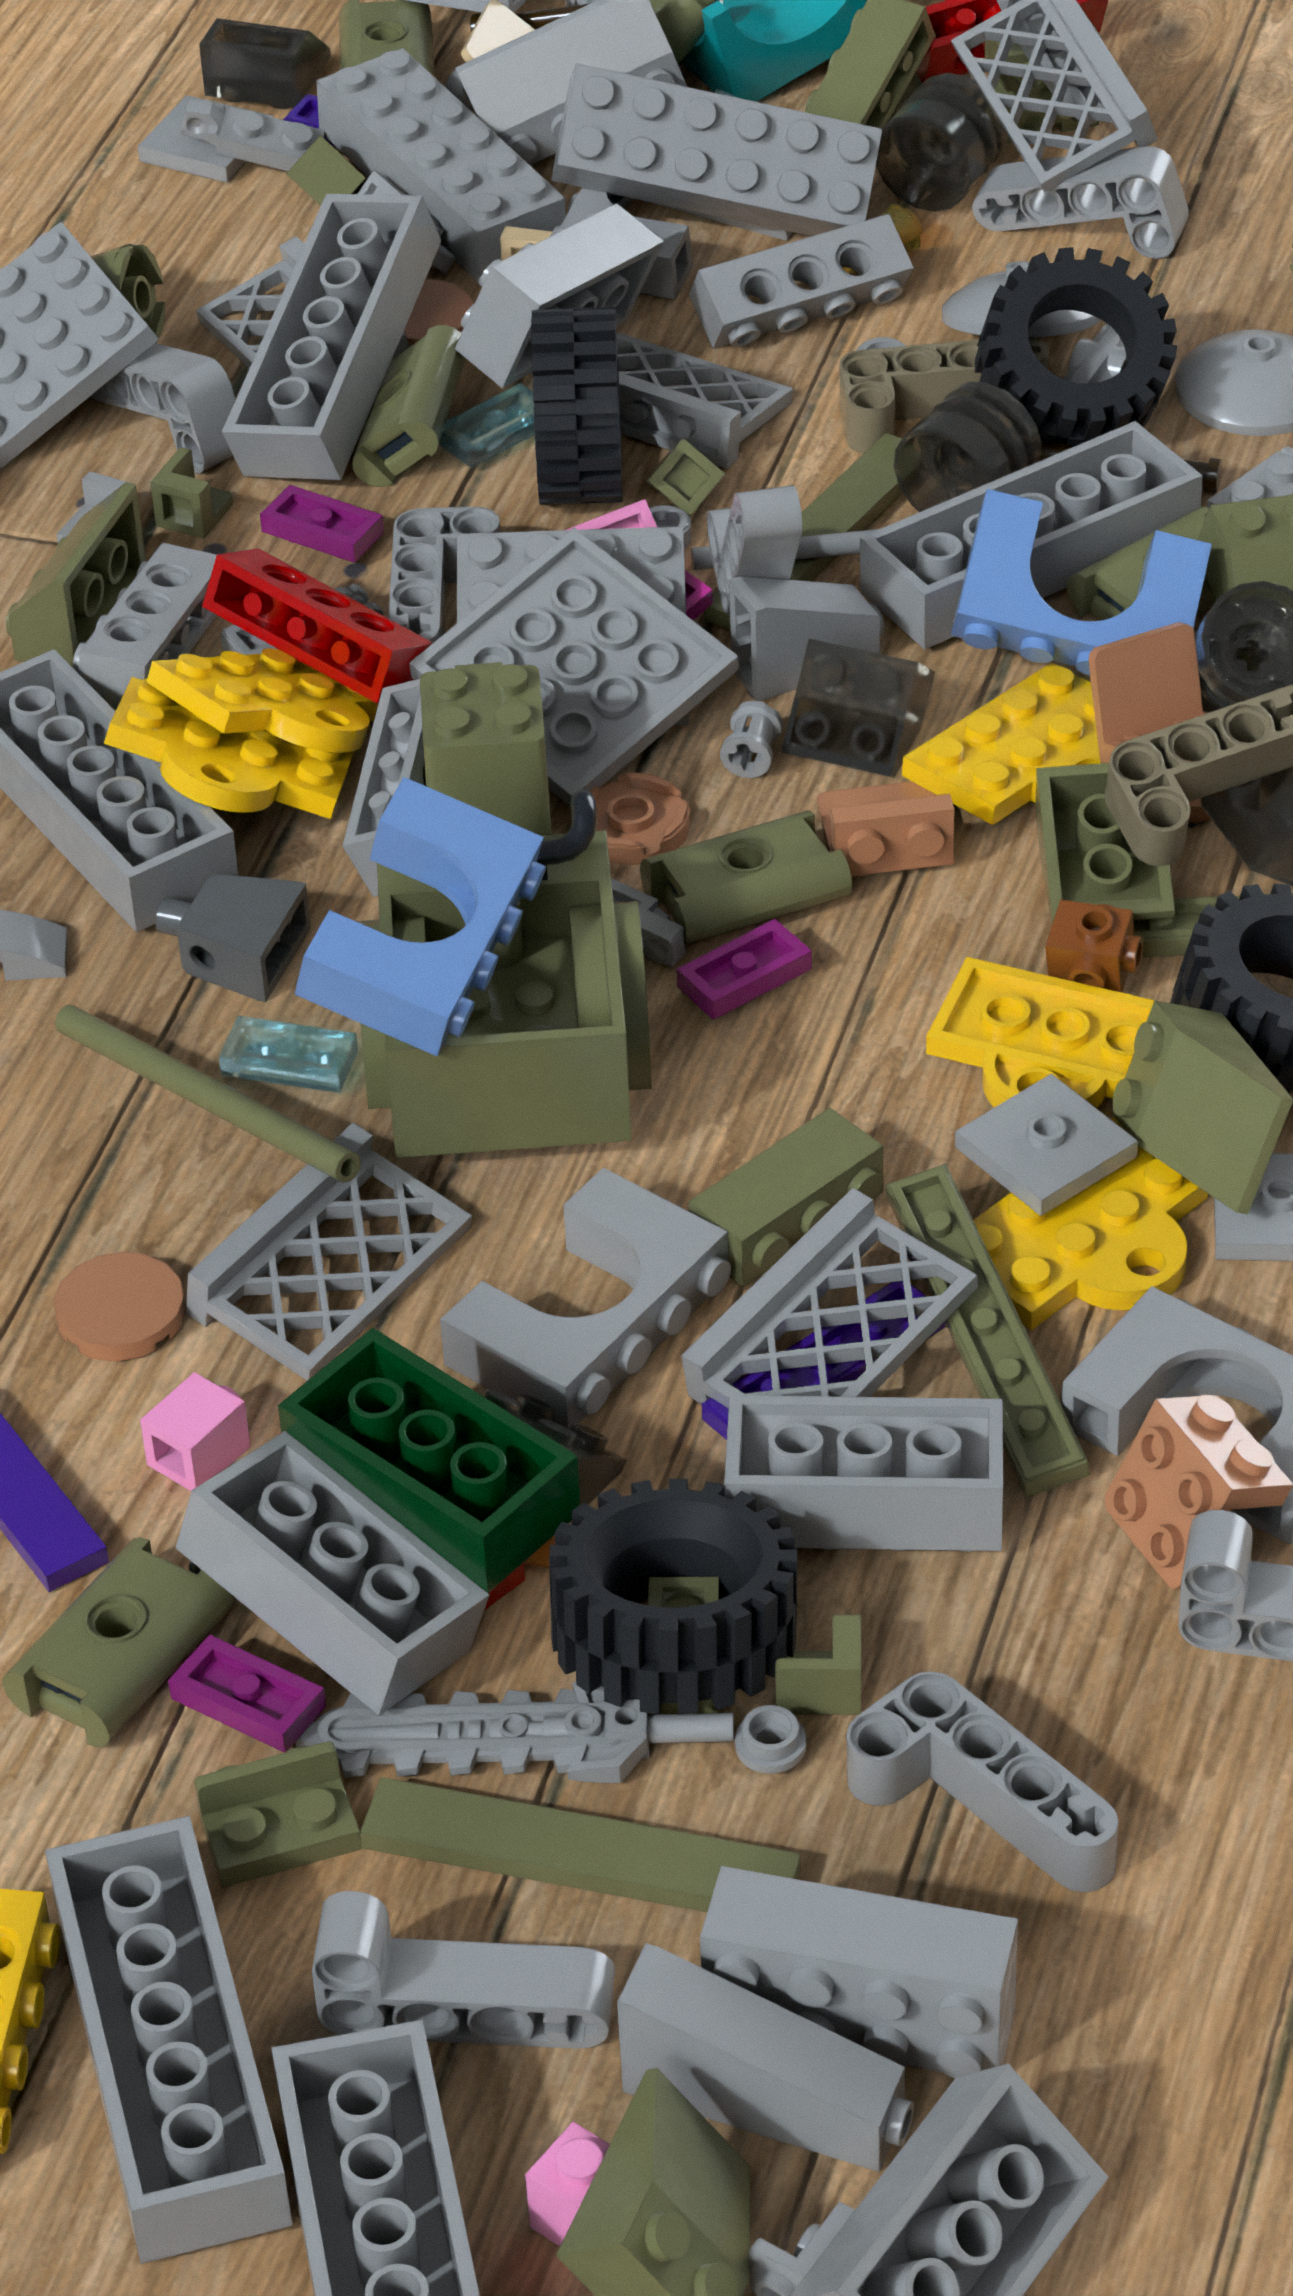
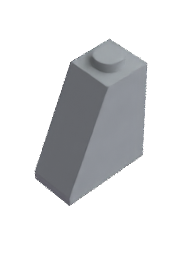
[729,576,884,701]

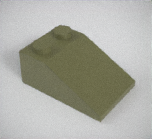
[1197,494,1293,683]
[1035,763,1175,924]
[1111,1000,1293,1215]
[556,2068,751,2296]

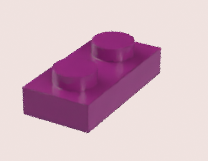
[260,485,384,563]
[676,919,812,1020]
[168,1635,326,1753]

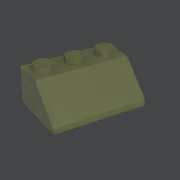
[6,482,146,667]

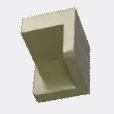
[286,135,366,206]
[644,438,725,516]
[150,447,233,539]
[775,1615,861,1715]

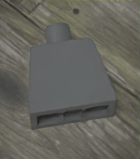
[156,874,311,1002]

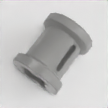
[720,701,783,778]

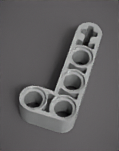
[972,146,1189,259]
[90,343,236,474]
[707,485,802,614]
[389,507,501,643]
[1178,1510,1293,1661]
[846,1671,1119,1892]
[312,1891,615,2049]

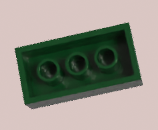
[278,1327,581,1593]

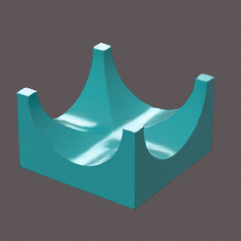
[682,0,867,102]

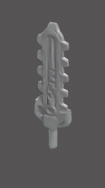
[295,1682,735,1783]

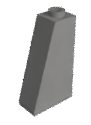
[617,1943,914,2172]

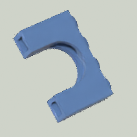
[950,489,1212,676]
[294,777,546,1056]

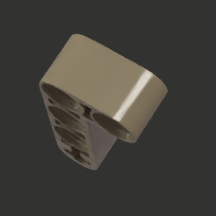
[839,337,1049,454]
[1104,685,1293,866]

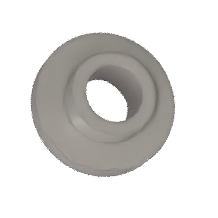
[735,1705,806,1774]

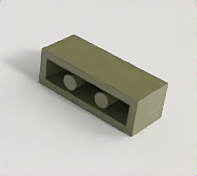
[805,0,935,132]
[688,1107,883,1287]

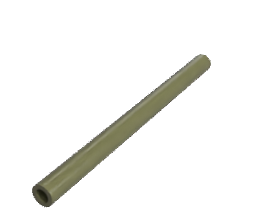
[55,1005,361,1183]

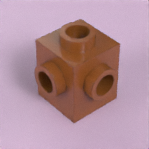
[1045,899,1143,993]

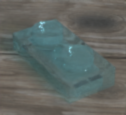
[439,383,535,468]
[219,1015,358,1093]

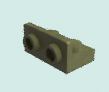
[194,1741,362,1888]

